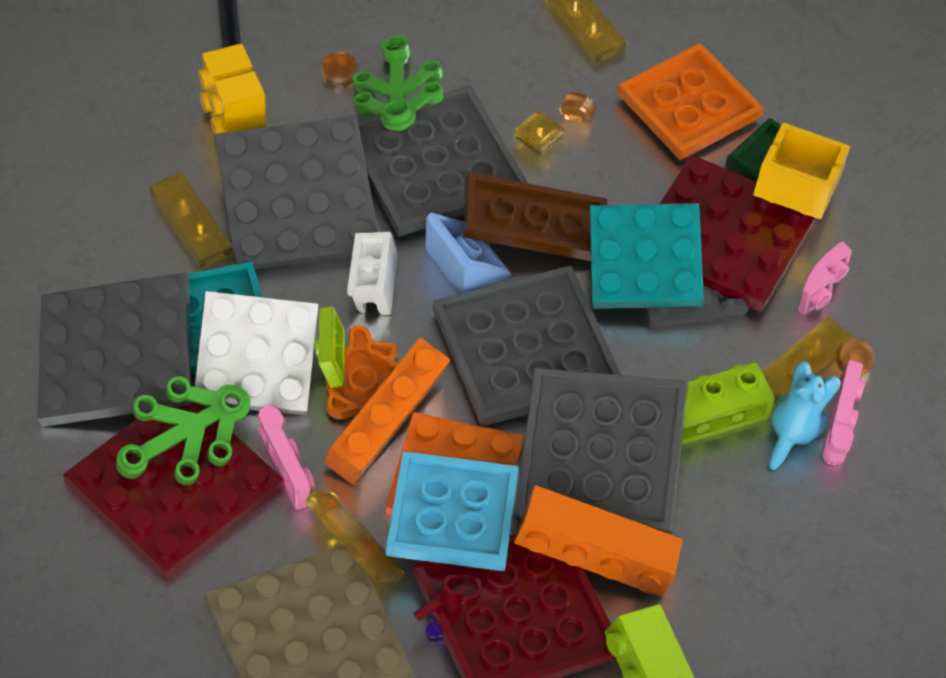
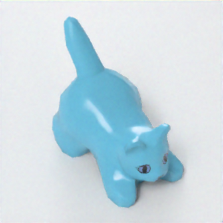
[769,361,840,470]

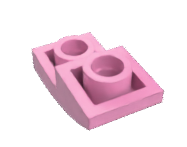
[798,241,852,316]

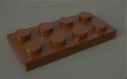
[463,172,607,261]

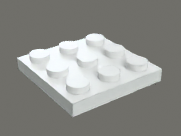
[195,291,318,416]

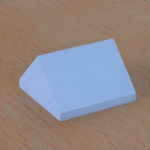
[425,213,511,294]

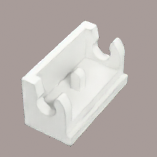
[347,232,399,315]

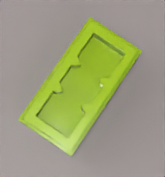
[314,306,345,388]

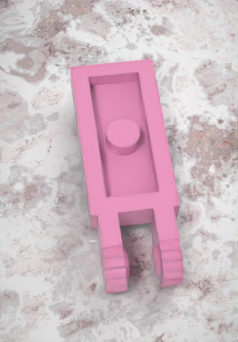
[822,360,866,467]
[258,405,315,511]

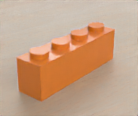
[323,337,450,486]
[514,485,683,597]

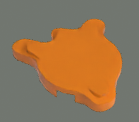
[326,325,399,420]

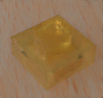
[515,110,565,157]

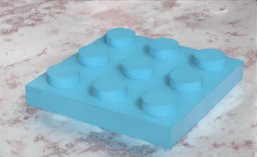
[386,451,519,571]

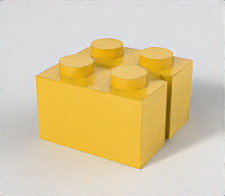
[198,43,266,136]
[753,122,850,219]

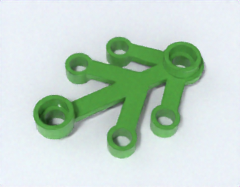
[352,35,444,131]
[116,376,250,485]

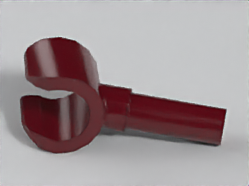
[413,574,467,621]

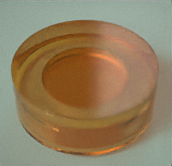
[322,52,357,86]
[559,93,596,124]
[836,338,875,376]

